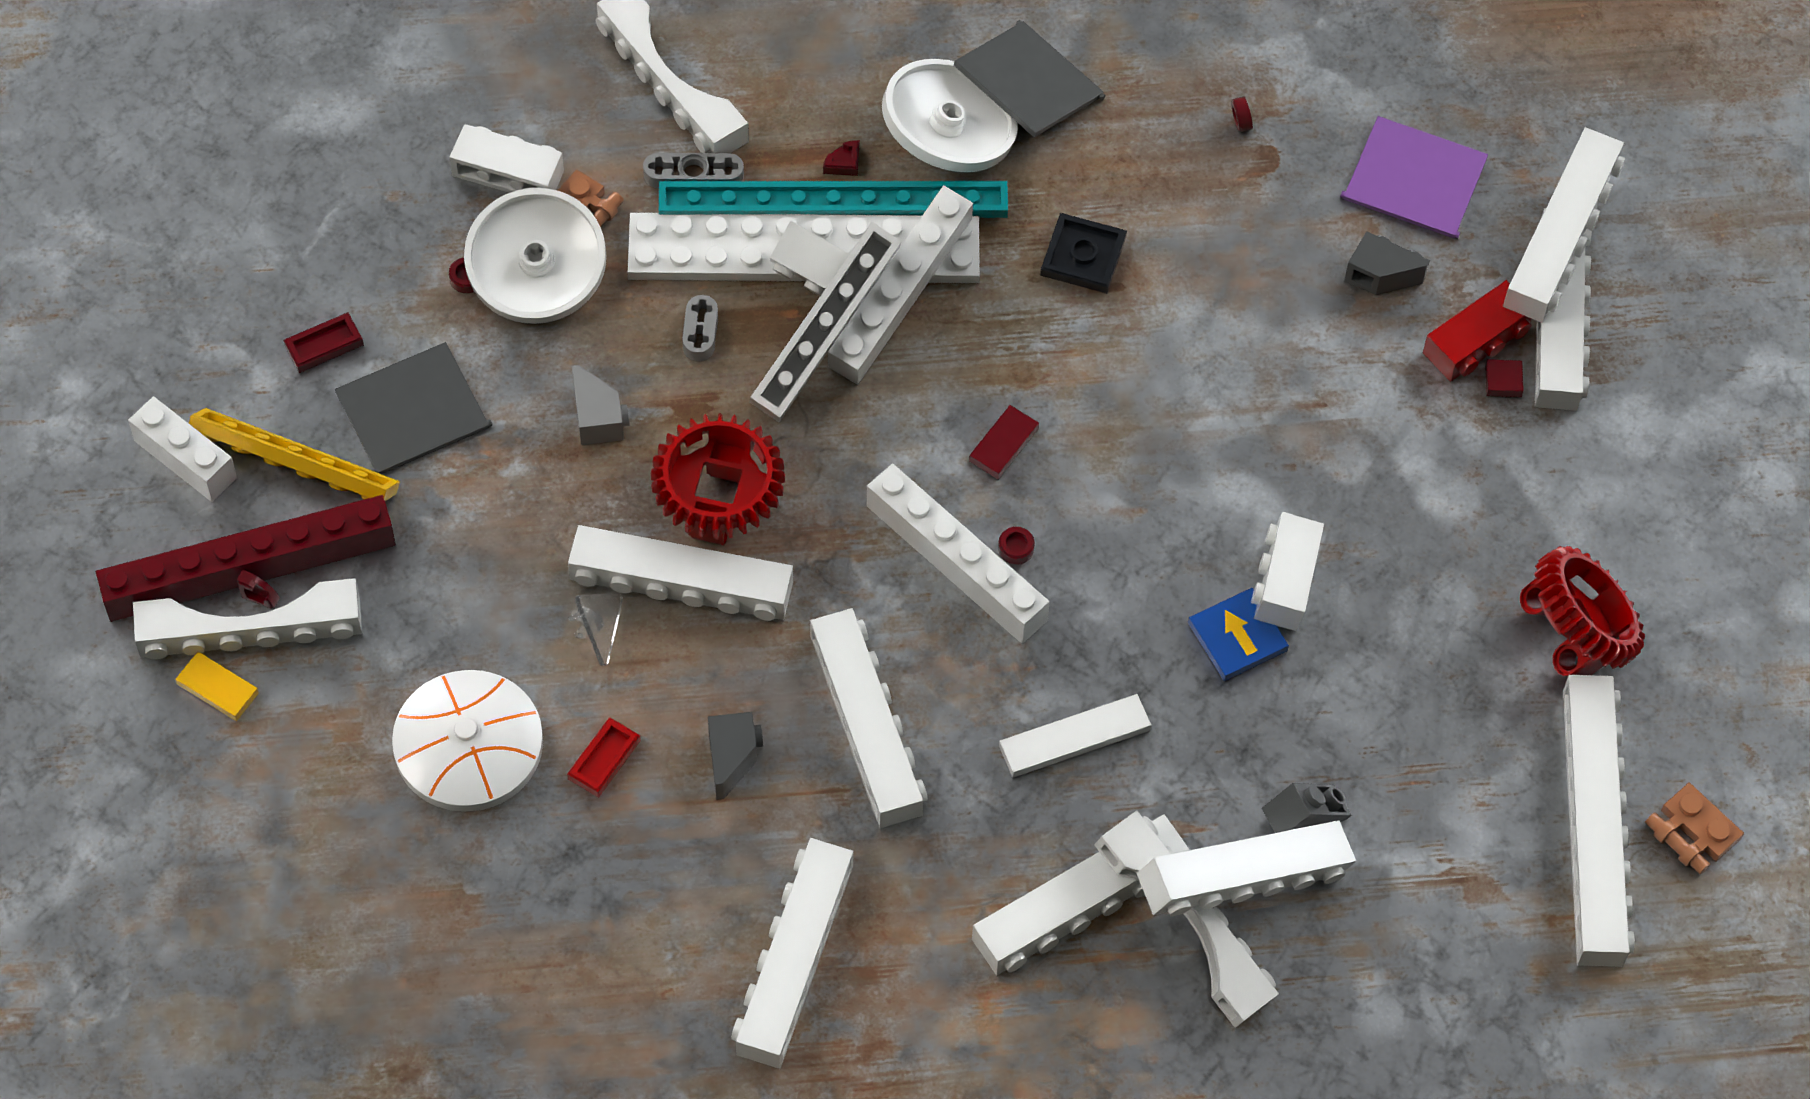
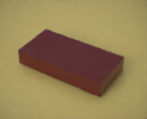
[283,312,364,373]
[969,405,1039,480]

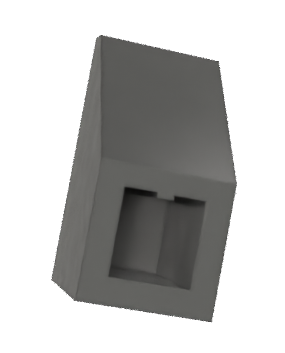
[1344,231,1430,295]
[1262,783,1352,833]

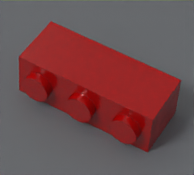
[1422,280,1532,382]

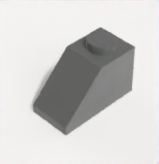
[708,712,763,800]

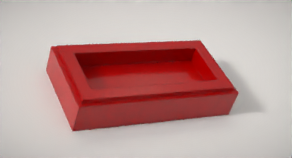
[567,717,641,798]

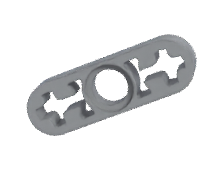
[643,153,744,188]

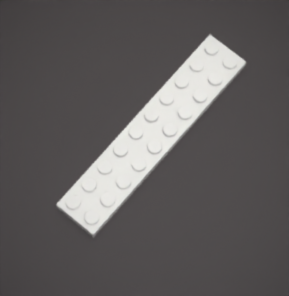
[628,213,980,283]

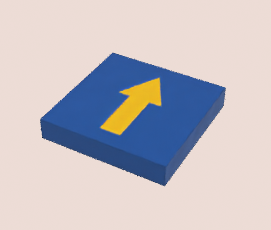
[1188,588,1289,681]

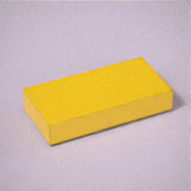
[175,652,259,722]

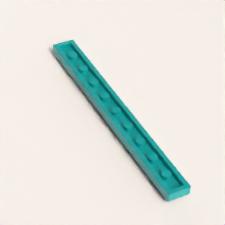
[659,181,1008,218]

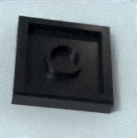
[1040,213,1127,294]

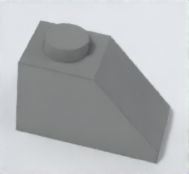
[571,365,630,445]

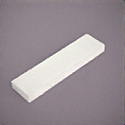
[999,694,1151,778]

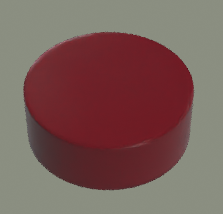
[1231,96,1253,132]
[449,257,474,293]
[998,527,1035,565]

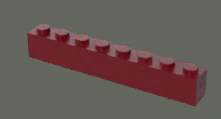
[95,495,396,622]

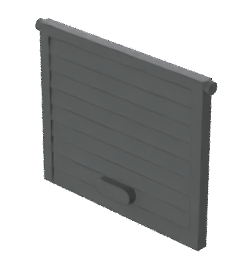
[954,20,1106,137]
[335,342,492,474]

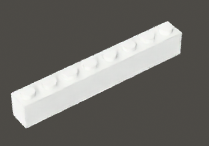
[1563,675,1635,967]

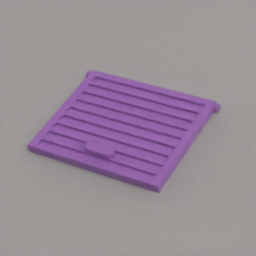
[1340,116,1488,239]

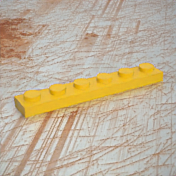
[189,408,400,501]

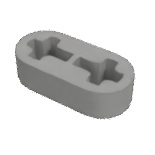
[682,295,718,361]

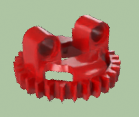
[650,413,785,546]
[1520,546,1645,676]

